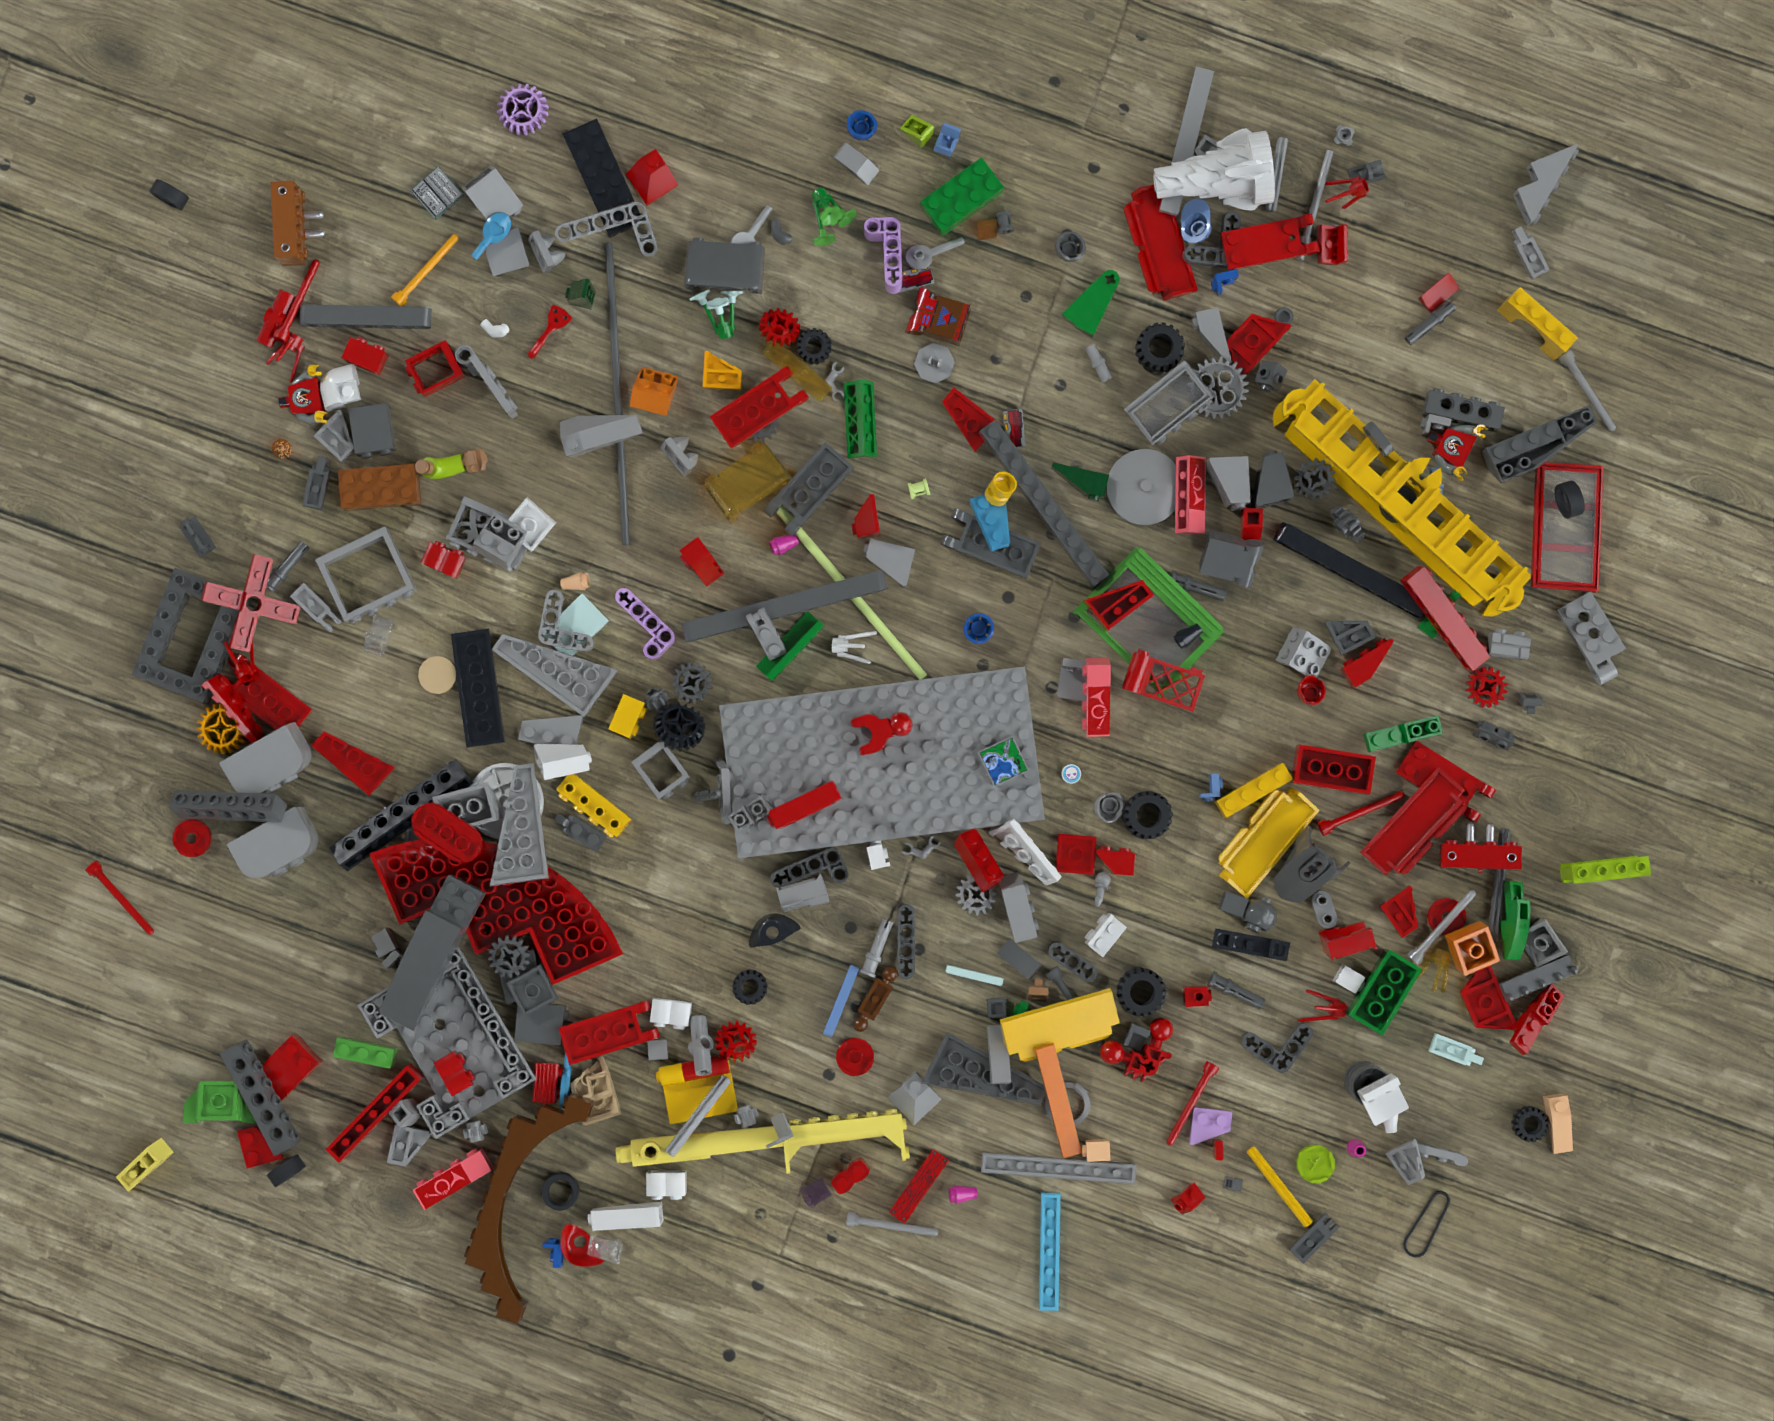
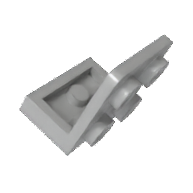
[1275,627,1331,678]

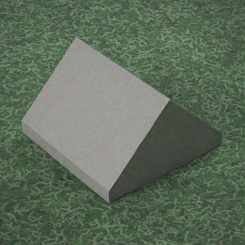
[1524,919,1568,967]

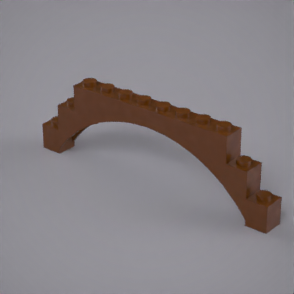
[464,1093,595,1324]

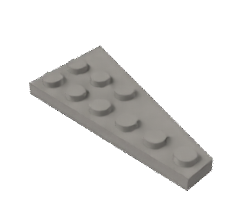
[492,634,618,717]

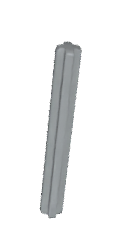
[665,1075,731,1157]

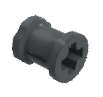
[995,211,1014,234]

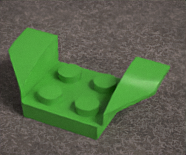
[183,1081,256,1123]

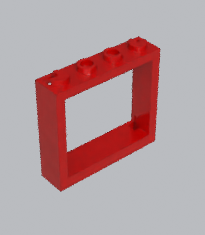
[767,781,843,830]

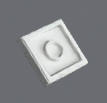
[508,497,557,552]

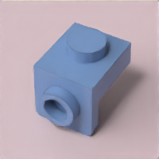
[933,123,961,157]
[1199,774,1223,801]

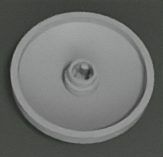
[1106,449,1176,526]

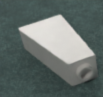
[588,1201,664,1231]

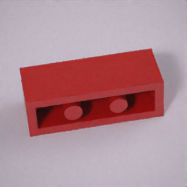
[954,828,1004,892]

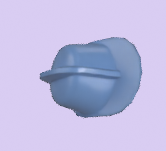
[1181,198,1212,243]

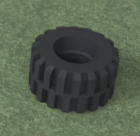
[1135,322,1185,374]
[1123,791,1173,839]
[1116,967,1167,1017]

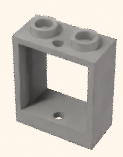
[631,742,691,800]

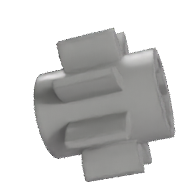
[733,1104,759,1128]
[463,1120,488,1143]

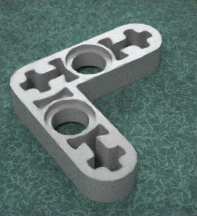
[538,590,594,652]

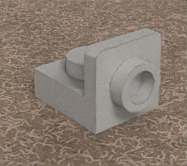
[1420,414,1452,435]

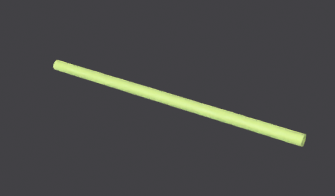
[776,506,927,680]

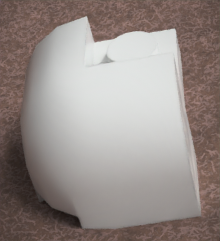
[320,364,361,412]

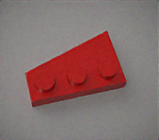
[942,387,999,452]

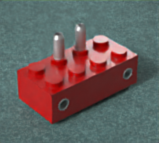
[1440,824,1522,873]

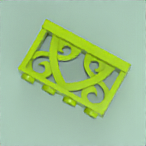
[1559,856,1651,884]

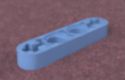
[823,964,859,1038]

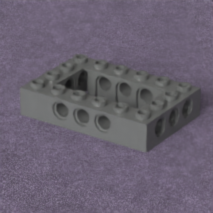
[132,567,252,704]

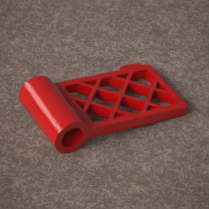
[1122,649,1205,712]

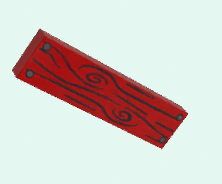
[889,1148,949,1224]

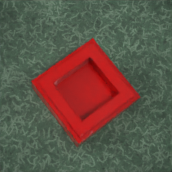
[1213,1139,1224,1160]

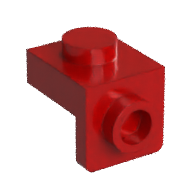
[1171,1182,1206,1215]

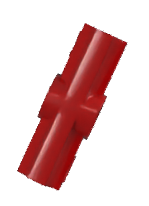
[256,289,295,348]

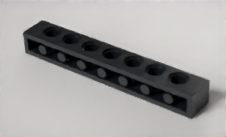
[330,759,474,872]

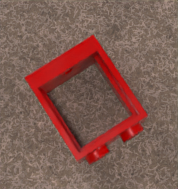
[405,340,466,397]

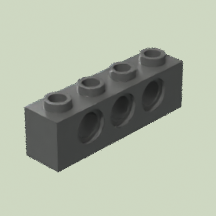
[1422,388,1505,432]

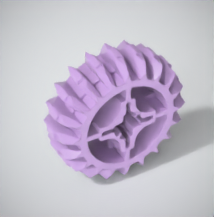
[497,84,549,136]

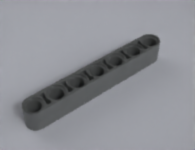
[300,305,432,329]

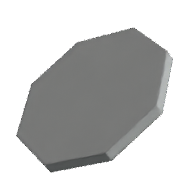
[914,343,955,384]

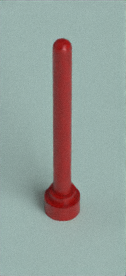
[273,259,320,344]
[1317,791,1405,836]
[85,860,154,935]
[1166,1060,1220,1146]

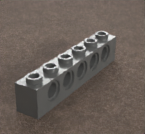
[169,791,287,822]
[220,1039,301,1156]

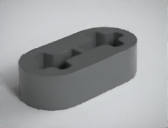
[1363,421,1394,457]

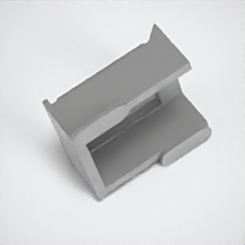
[776,873,830,912]

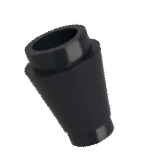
[1173,623,1203,649]

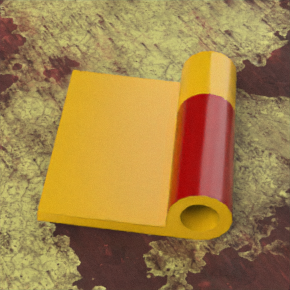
[656,1055,738,1125]

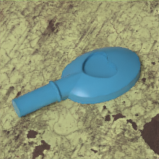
[471,212,511,260]
[560,1053,572,1108]

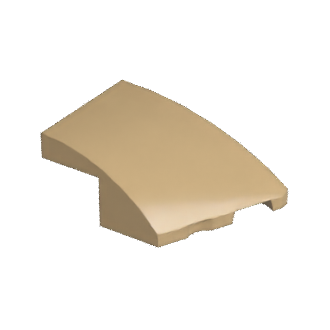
[570,1056,621,1126]

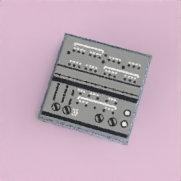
[410,166,464,220]

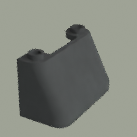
[684,237,765,294]

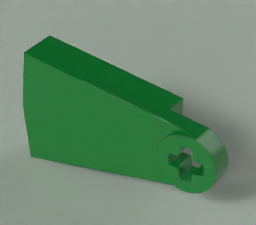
[1062,270,1120,338]

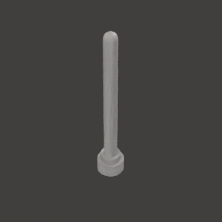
[1558,350,1616,431]
[1407,890,1476,965]
[846,1211,939,1236]

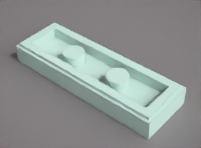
[945,964,1004,986]

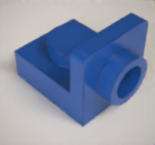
[1211,269,1239,296]
[542,1238,564,1268]

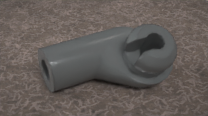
[771,220,792,245]

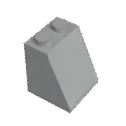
[461,165,524,220]
[1206,456,1250,511]

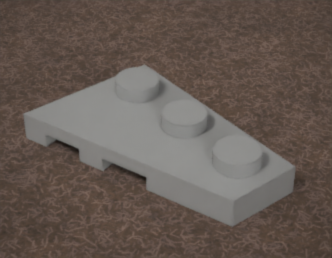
[518,715,583,745]

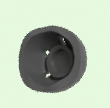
[1055,232,1086,262]

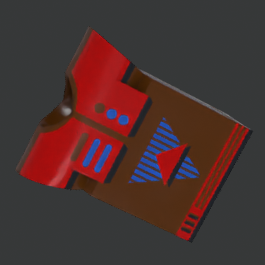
[905,287,971,346]

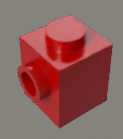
[1183,985,1212,1007]

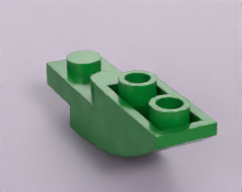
[1363,715,1443,752]
[1501,881,1531,961]

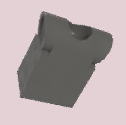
[1199,530,1265,588]

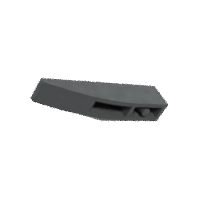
[1480,405,1598,483]

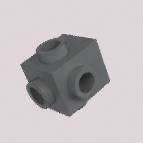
[1254,360,1287,392]

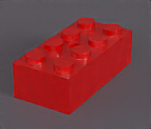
[1290,744,1376,795]

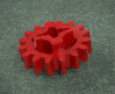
[758,308,801,347]
[1465,667,1508,708]
[715,1020,757,1063]

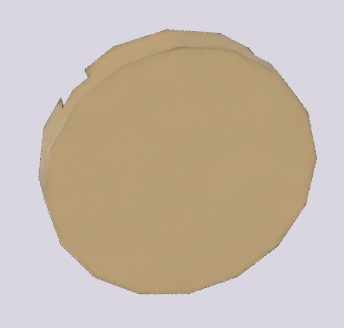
[418,656,457,694]

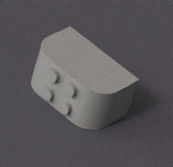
[219,722,311,794]
[226,807,319,878]

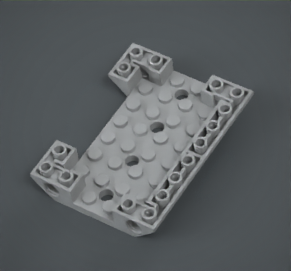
[357,946,536,1139]

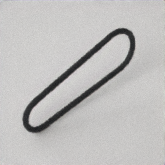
[1403,1191,1450,1258]

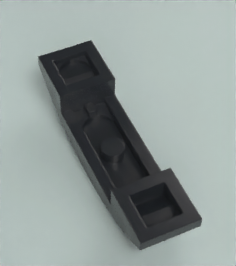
[1212,928,1290,961]

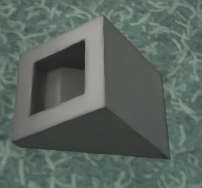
[1223,1176,1243,1191]

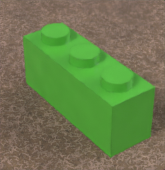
[333,1036,398,1069]

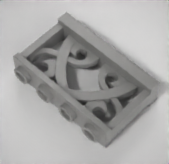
[446,496,527,572]

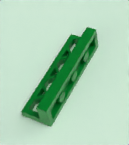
[844,379,877,459]

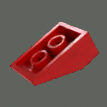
[262,1034,323,1102]

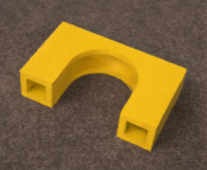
[1497,287,1578,361]

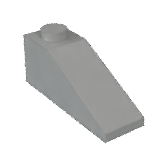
[1192,307,1232,364]

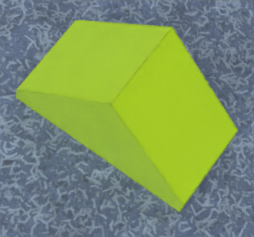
[899,115,934,148]

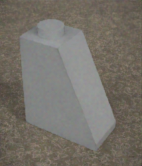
[863,539,915,588]

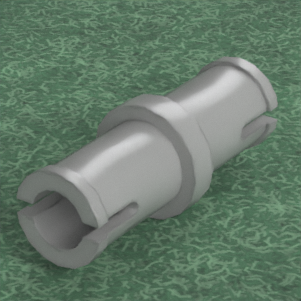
[1084,344,1113,383]

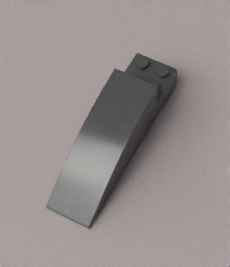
[379,874,486,1031]

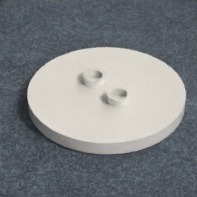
[470,763,544,839]

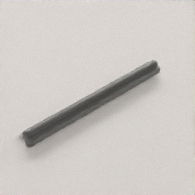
[1489,828,1511,943]

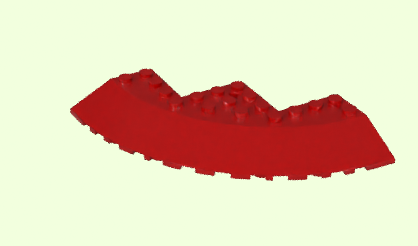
[369,840,624,985]

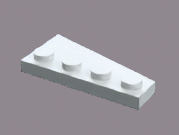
[988,819,1062,886]

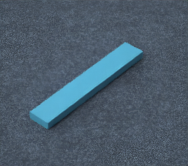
[1039,1192,1061,1311]

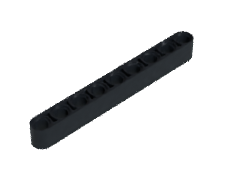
[1273,522,1425,620]

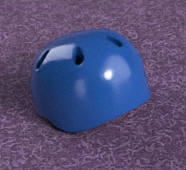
[847,110,877,141]
[963,613,994,644]

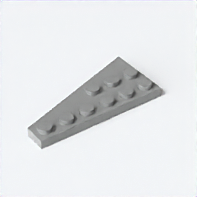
[490,763,549,886]

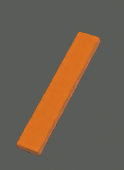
[1035,1043,1082,1158]

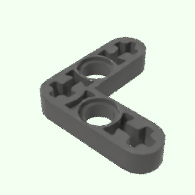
[1182,212,1241,268]
[1241,1023,1313,1073]

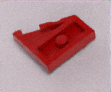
[1379,885,1418,938]
[237,1125,284,1169]

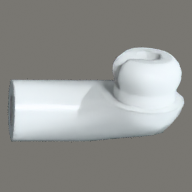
[480,319,509,338]

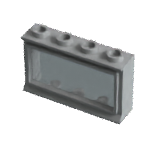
[1124,361,1215,445]

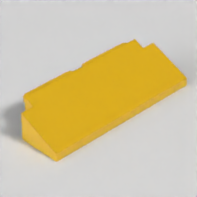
[1218,788,1320,898]
[1000,988,1120,1062]

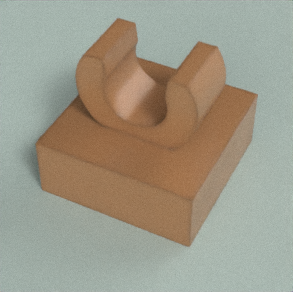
[1028,979,1048,1001]

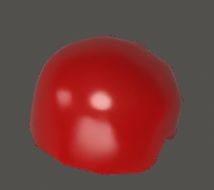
[1297,675,1326,706]

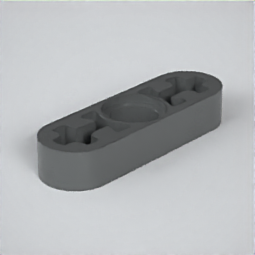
[1048,942,1098,982]

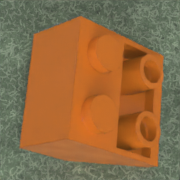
[630,367,679,416]

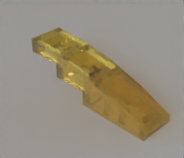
[762,341,832,402]

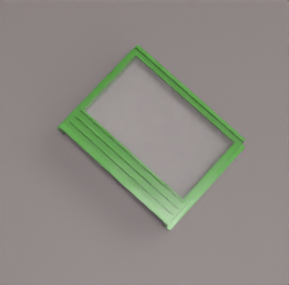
[1072,547,1224,697]

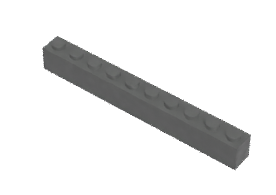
[979,419,1109,587]

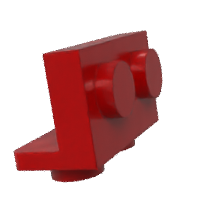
[1317,224,1348,266]

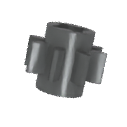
[644,687,669,711]

